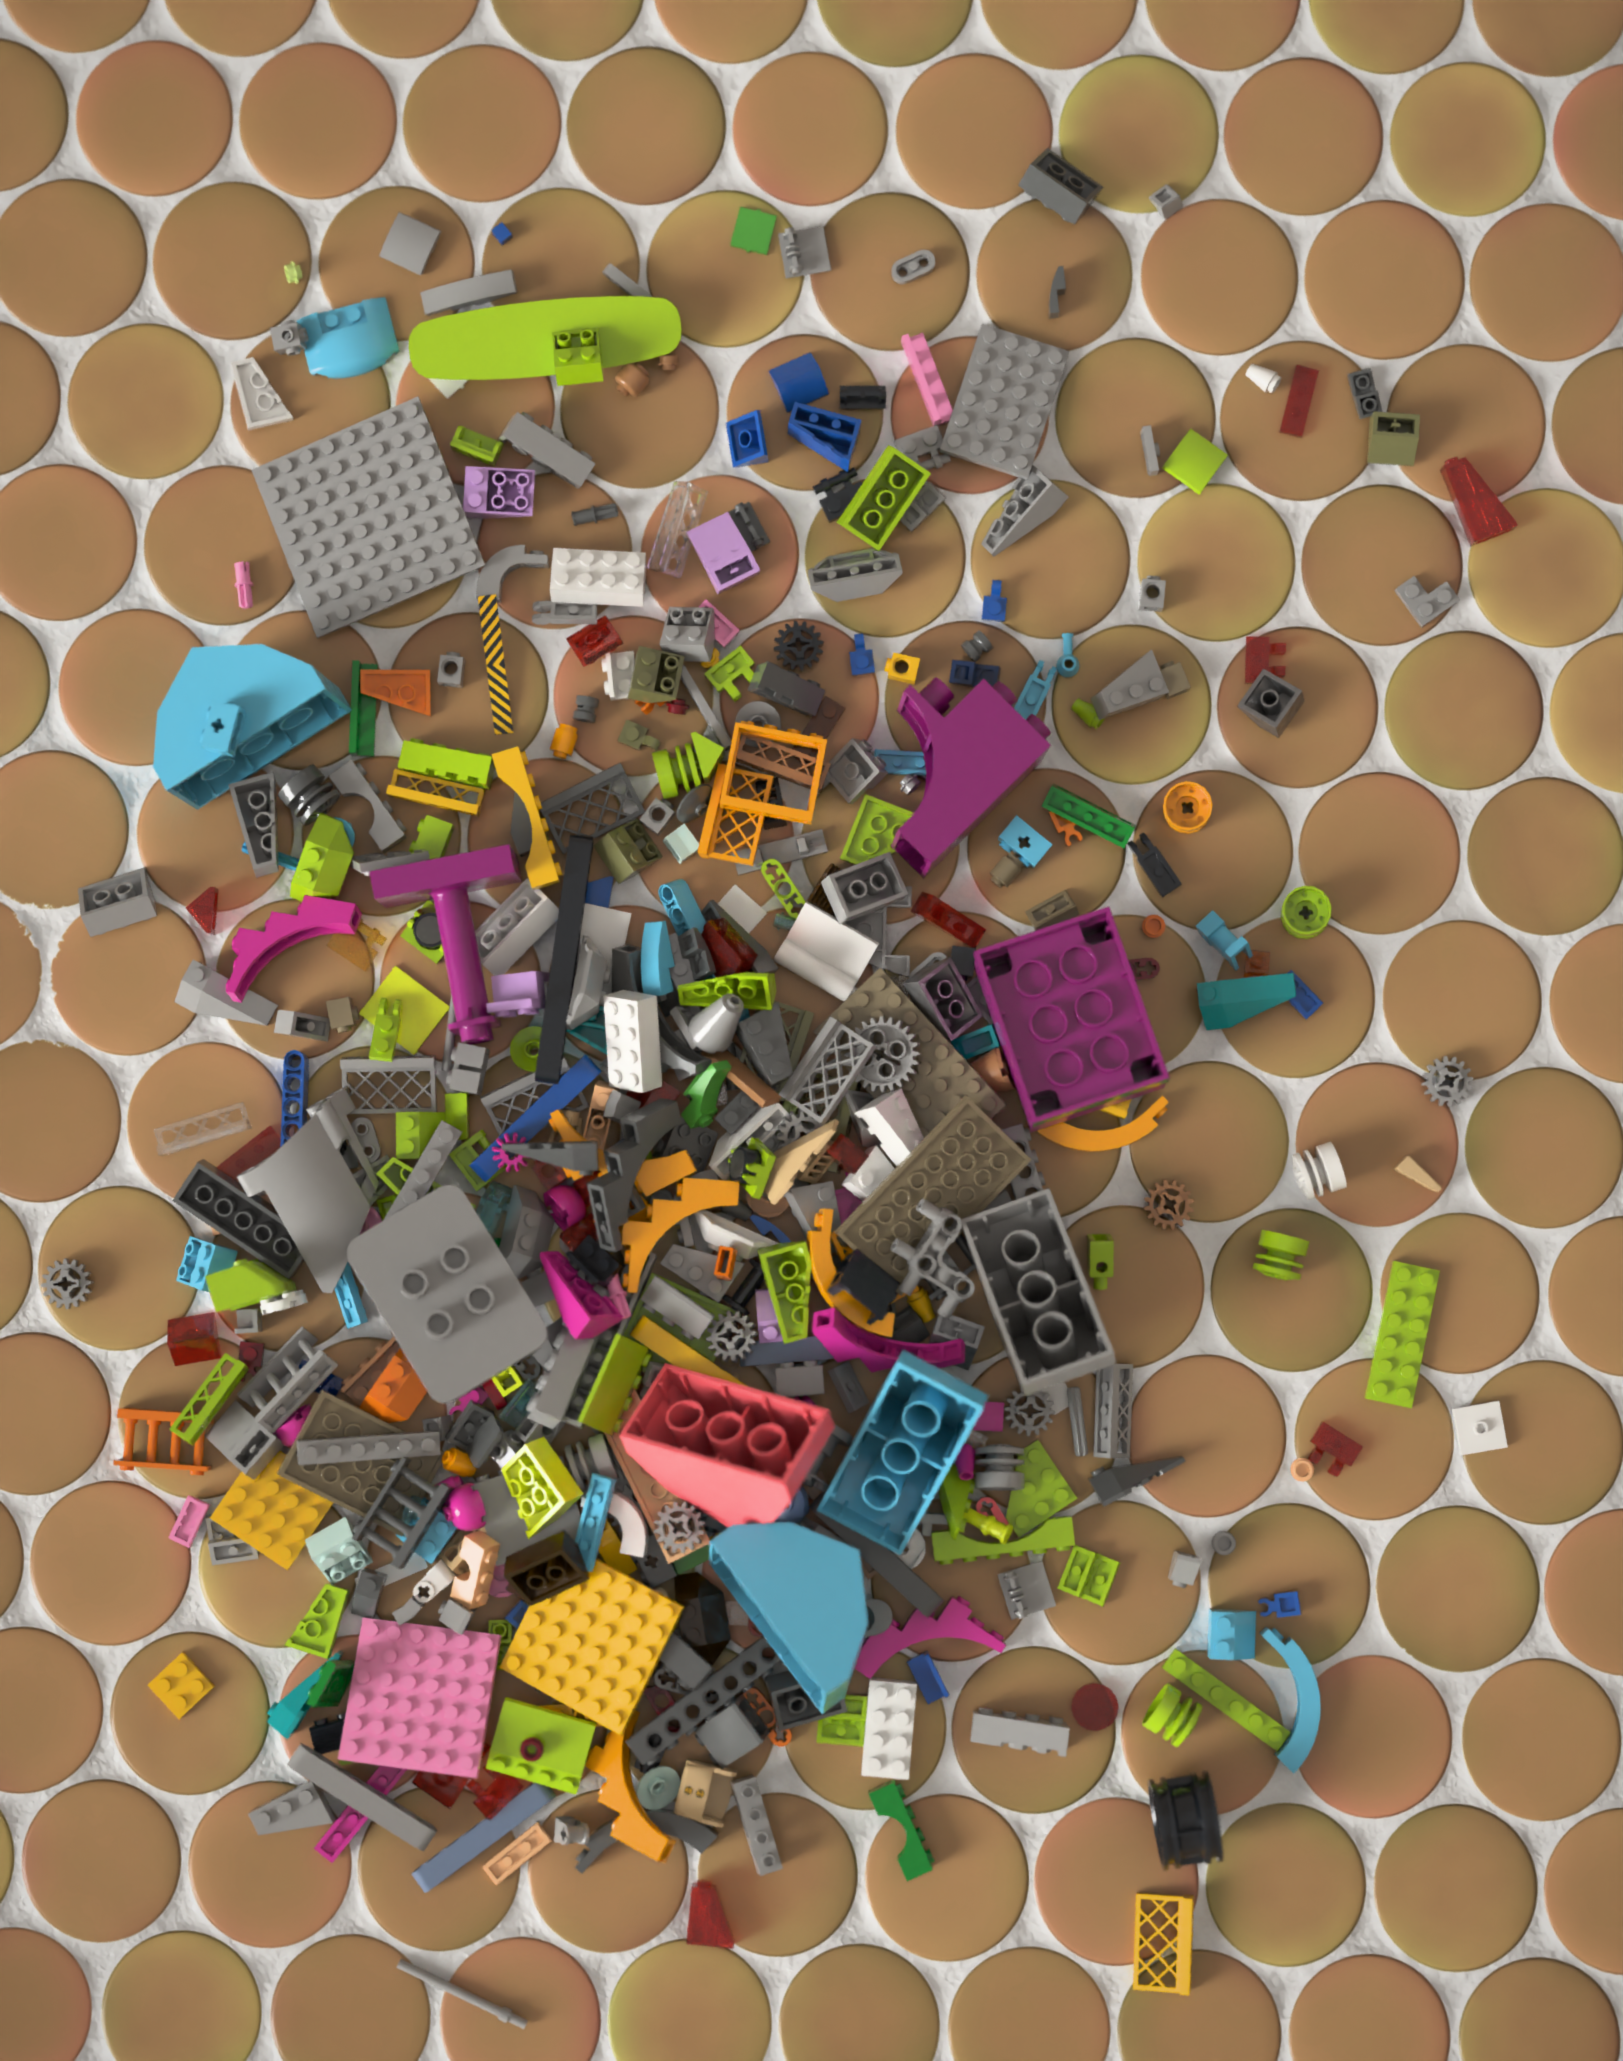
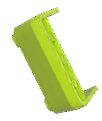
[205,1259,297,1312]

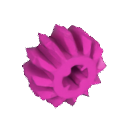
[492,1132,529,1172]

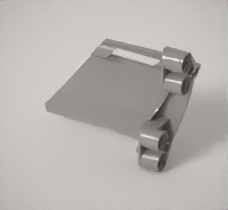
[237,1087,379,1293]

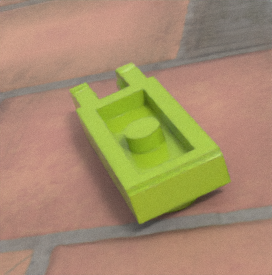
[369,998,402,1062]

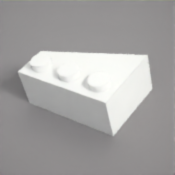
[855,1089,924,1167]

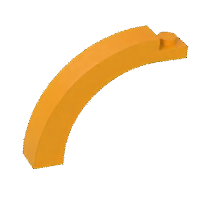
[1026,1095,1169,1152]
[806,1208,895,1337]

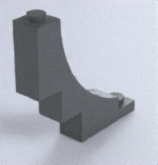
[587,1098,681,1252]

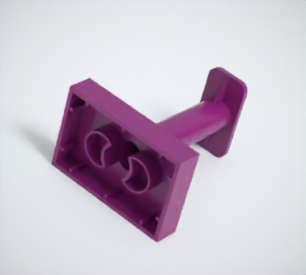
[369,844,522,1045]

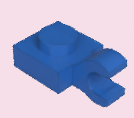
[982,580,1007,622]
[849,634,875,676]

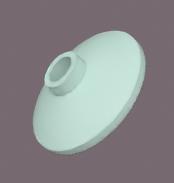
[636,1766,680,1810]

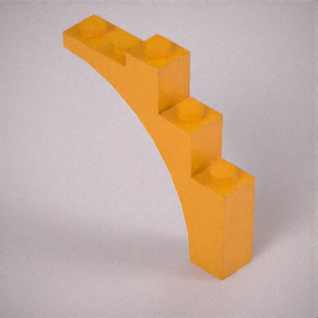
[549,1109,697,1197]
[618,1178,739,1293]
[585,1710,676,1863]

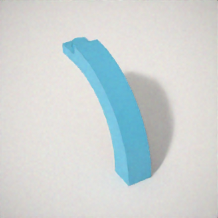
[1260,1627,1321,1774]

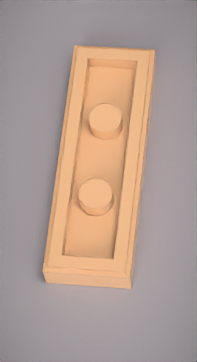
[482,1821,552,1886]

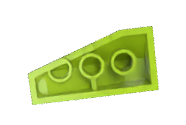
[677,972,777,1010]

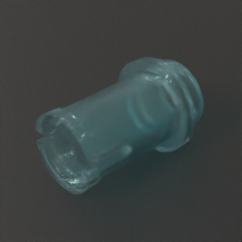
[773,912,796,931]

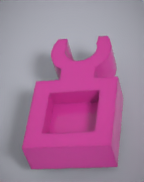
[449,1386,489,1415]

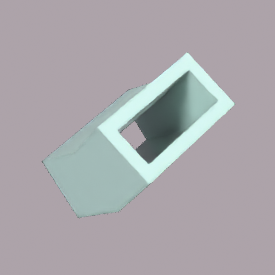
[663,824,699,864]

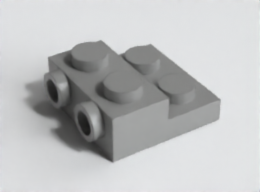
[822,738,888,804]

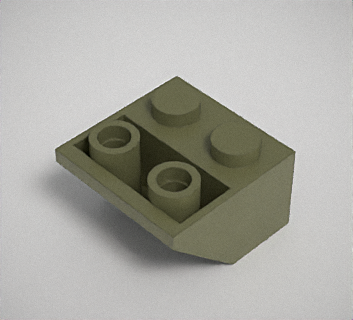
[1367,412,1420,466]
[627,646,685,703]
[593,818,663,884]

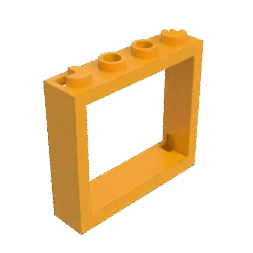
[720,721,827,825]

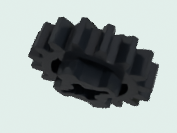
[774,621,824,672]

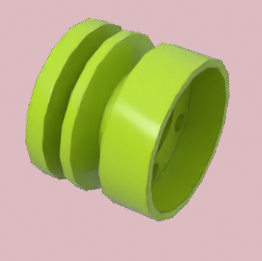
[652,743,702,800]
[1280,886,1332,939]
[1252,1230,1310,1281]
[1142,1683,1203,1747]

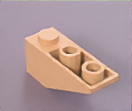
[583,1080,620,1150]

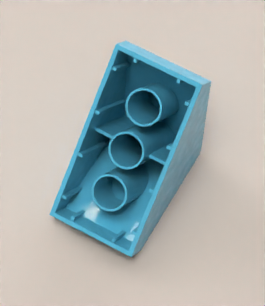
[817,1350,988,1555]

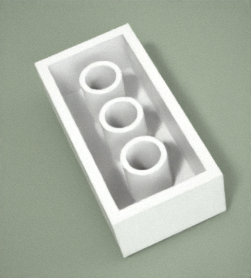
[550,548,647,607]
[603,990,662,1093]
[861,1677,917,1780]

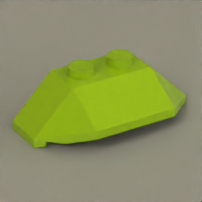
[290,813,354,902]

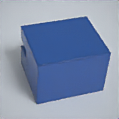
[491,222,513,245]

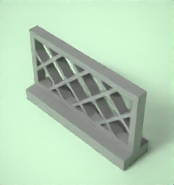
[779,1016,876,1125]
[340,1055,437,1114]
[481,1056,589,1136]

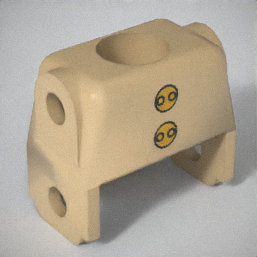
[673,1759,737,1827]

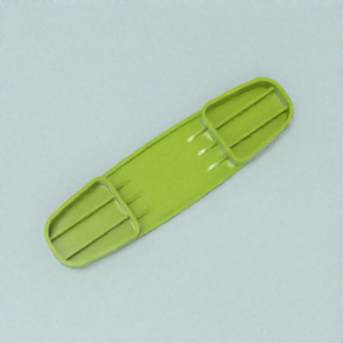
[408,296,682,380]

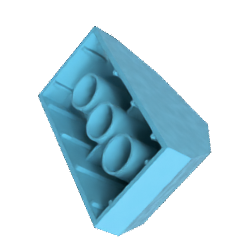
[153,644,352,810]
[709,1522,868,1714]

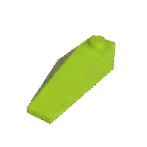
[757,1241,812,1344]

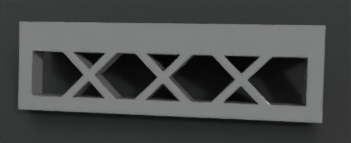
[1093,1364,1133,1458]

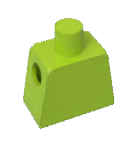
[1087,1234,1114,1290]

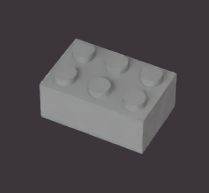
[821,852,908,925]

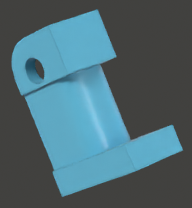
[1196,910,1253,971]

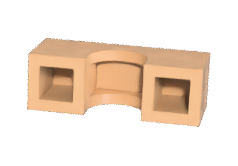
[450,1530,500,1610]

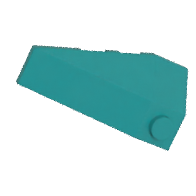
[1197,973,1296,1031]
[267,1650,344,1740]

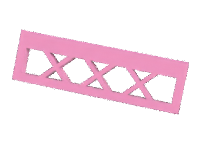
[901,333,953,426]

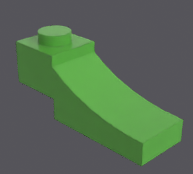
[681,1060,732,1129]

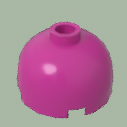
[543,1185,587,1232]
[273,1403,312,1447]
[443,1482,486,1531]

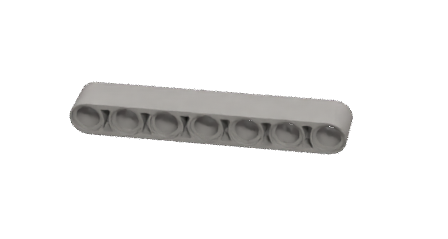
[287,1743,437,1851]

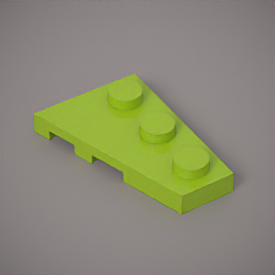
[285,1583,350,1659]

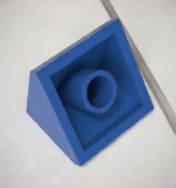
[769,352,829,413]
[726,410,768,468]

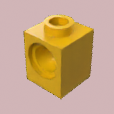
[884,652,920,685]

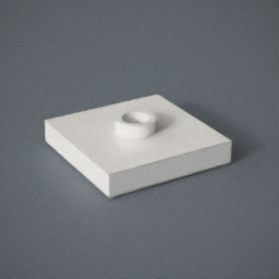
[1452,1401,1508,1455]

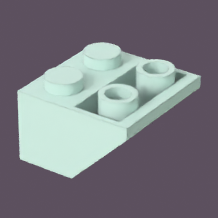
[305,1517,373,1585]

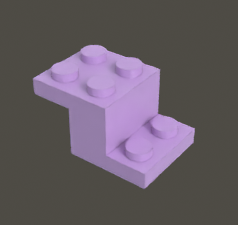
[486,971,550,1018]

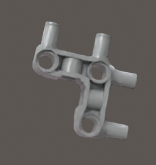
[890,1198,975,1319]

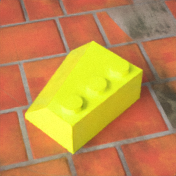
[501,1437,583,1539]

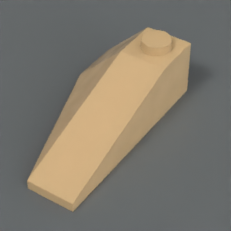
[764,1119,839,1205]

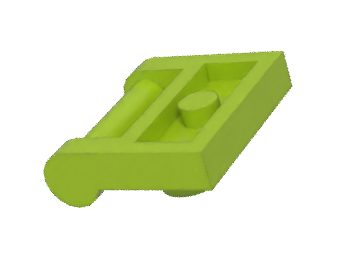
[449,1129,508,1192]

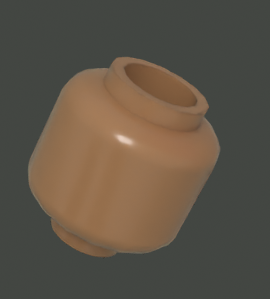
[615,362,649,397]

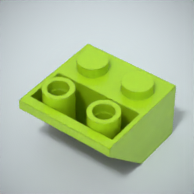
[552,328,604,386]

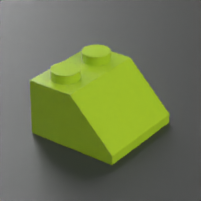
[396,1112,445,1160]

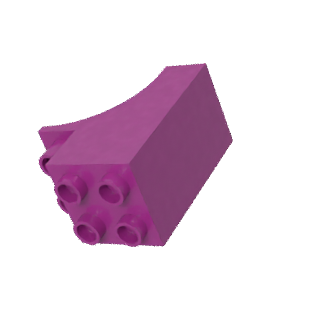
[891,677,1051,879]

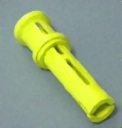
[963,1508,1013,1544]

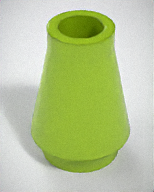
[1071,698,1105,729]

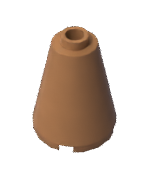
[970,1046,1015,1093]

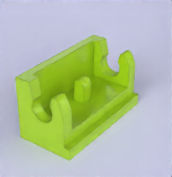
[450,426,504,467]

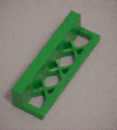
[349,660,378,757]
[1042,783,1136,848]

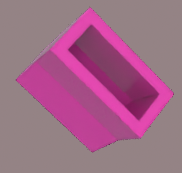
[973,1402,1004,1432]

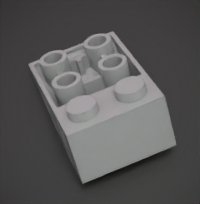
[205,1400,284,1480]

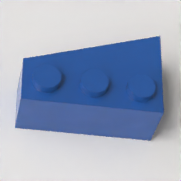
[787,402,862,472]

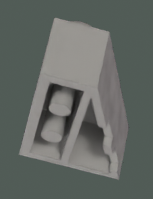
[248,1780,337,1835]

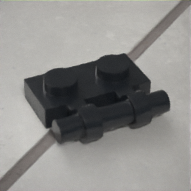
[812,467,862,523]

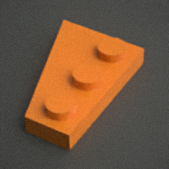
[360,670,431,716]

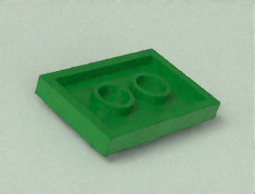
[307,1660,355,1708]

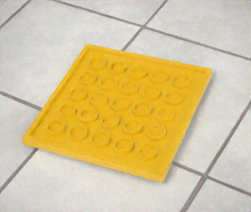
[499,1558,685,1735]

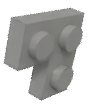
[1394,576,1460,628]

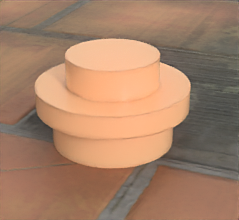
[1290,1458,1314,1481]

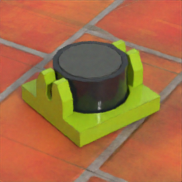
[400,899,444,965]
[727,1137,776,1199]

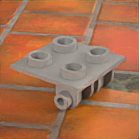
[778,226,831,279]
[997,1561,1056,1620]

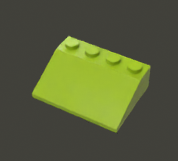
[578,1334,652,1436]
[486,1697,597,1795]

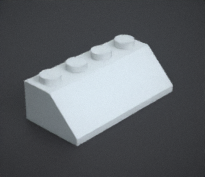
[475,878,559,976]

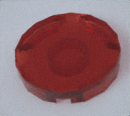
[1071,1683,1119,1731]

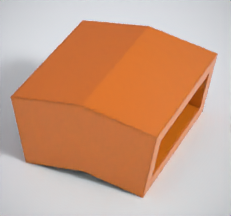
[714,1246,737,1281]

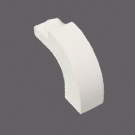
[580,1491,649,1557]

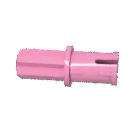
[234,562,253,609]
[607,1273,631,1320]

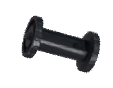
[722,1258,765,1316]

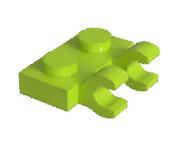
[704,645,755,702]

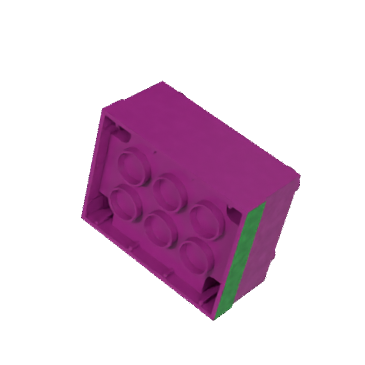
[974,906,1170,1132]

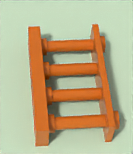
[113,1408,215,1475]

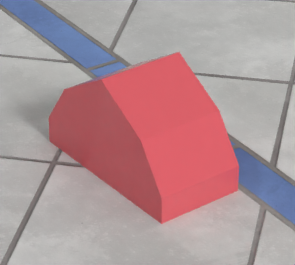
[620,1363,835,1528]

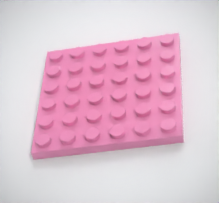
[338,1617,502,1778]

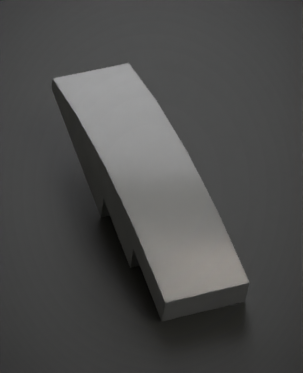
[420,270,518,316]

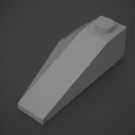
[175,960,279,1026]

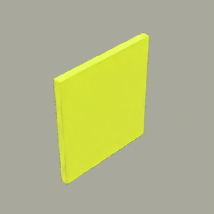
[359,966,450,1055]

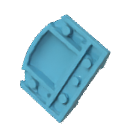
[297,297,399,379]

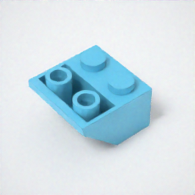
[176,1236,238,1292]

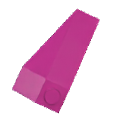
[539,1251,623,1339]

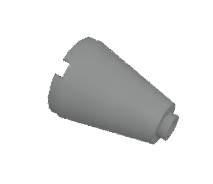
[688,994,744,1054]

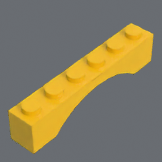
[491,746,563,890]

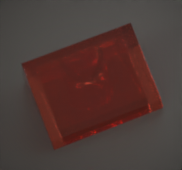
[167,1312,222,1366]

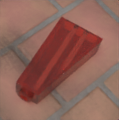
[1440,456,1518,547]

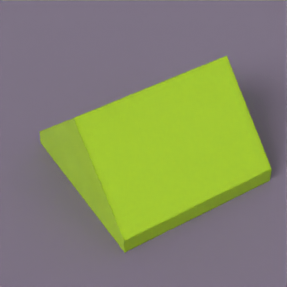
[691,732,725,784]

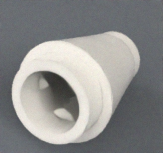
[1246,363,1282,393]

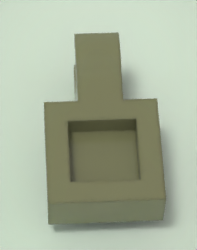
[617,720,661,751]

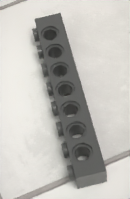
[625,1636,783,1765]

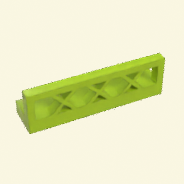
[169,1353,249,1446]

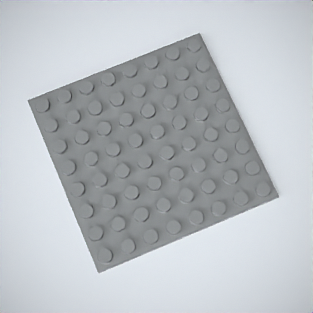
[252,397,486,638]

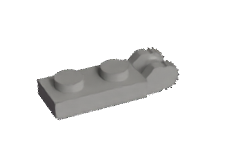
[532,601,597,625]

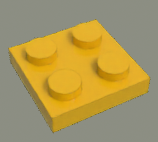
[148,1652,215,1719]

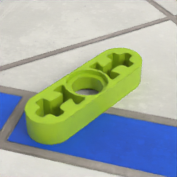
[761,858,806,919]

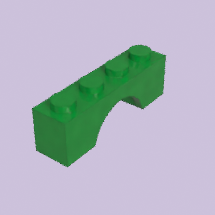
[868,1779,935,1881]

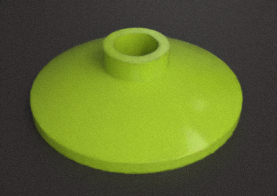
[510,1026,542,1072]

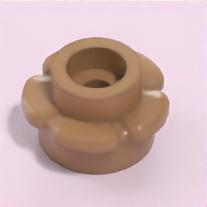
[657,355,680,370]

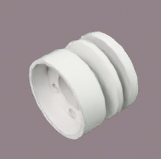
[1292,1142,1347,1200]

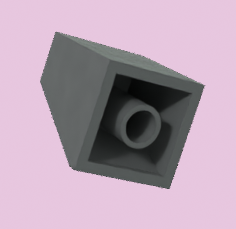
[695,1693,770,1769]

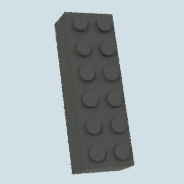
[172,1159,304,1279]

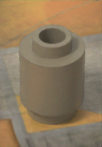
[990,853,1024,888]

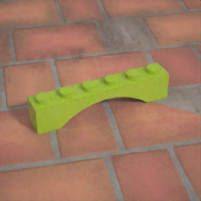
[931,1515,1075,1565]

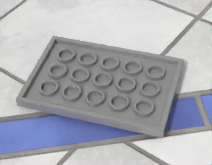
[939,323,1069,480]

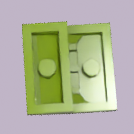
[1162,429,1228,495]
[1057,1545,1121,1607]
[816,1695,868,1747]

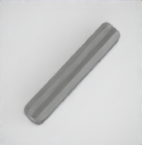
[1067,1387,1088,1456]

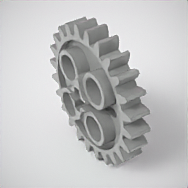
[844,1016,921,1093]

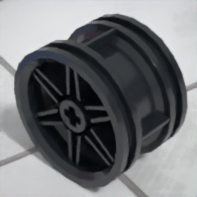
[1148,1770,1223,1871]

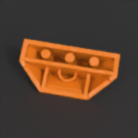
[359,1348,428,1423]

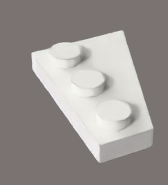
[231,357,293,430]

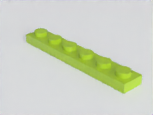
[1162,1648,1291,1752]

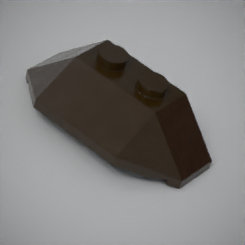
[674,1572,731,1665]

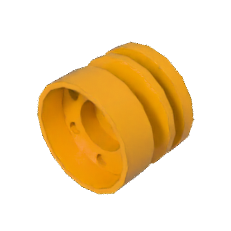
[1163,781,1212,834]

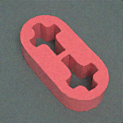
[976,1497,1009,1525]

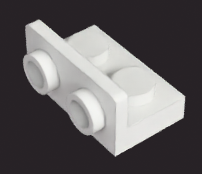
[602,651,635,701]

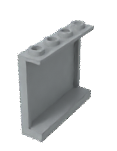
[473,1454,581,1566]

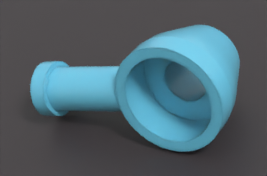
[1056,633,1080,678]

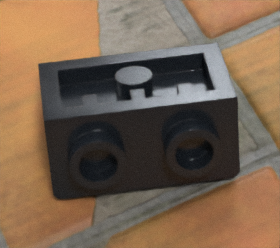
[566,1234,623,1288]

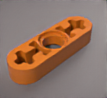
[742,1687,792,1747]

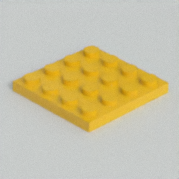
[210,1451,334,1570]

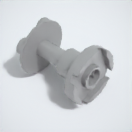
[802,1425,853,1492]

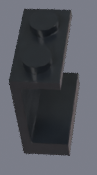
[827,1249,900,1325]

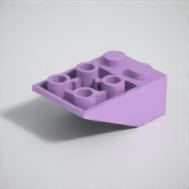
[463,466,535,519]
[686,512,761,594]

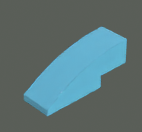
[641,921,675,996]

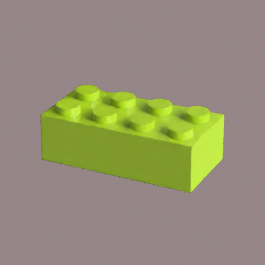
[837,445,931,551]

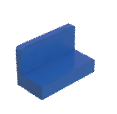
[907,1650,949,1704]

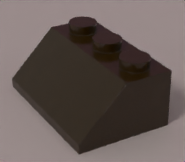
[503,1530,590,1607]

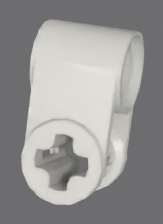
[413,1559,457,1603]

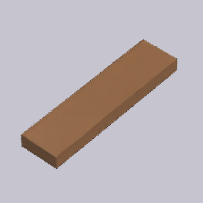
[701,1049,781,1108]

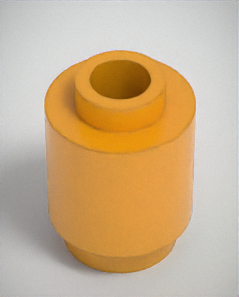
[550,723,578,759]
[441,1447,477,1477]

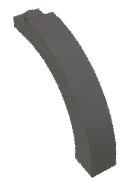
[575,1809,718,1874]

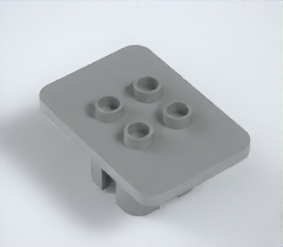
[347,1185,547,1404]

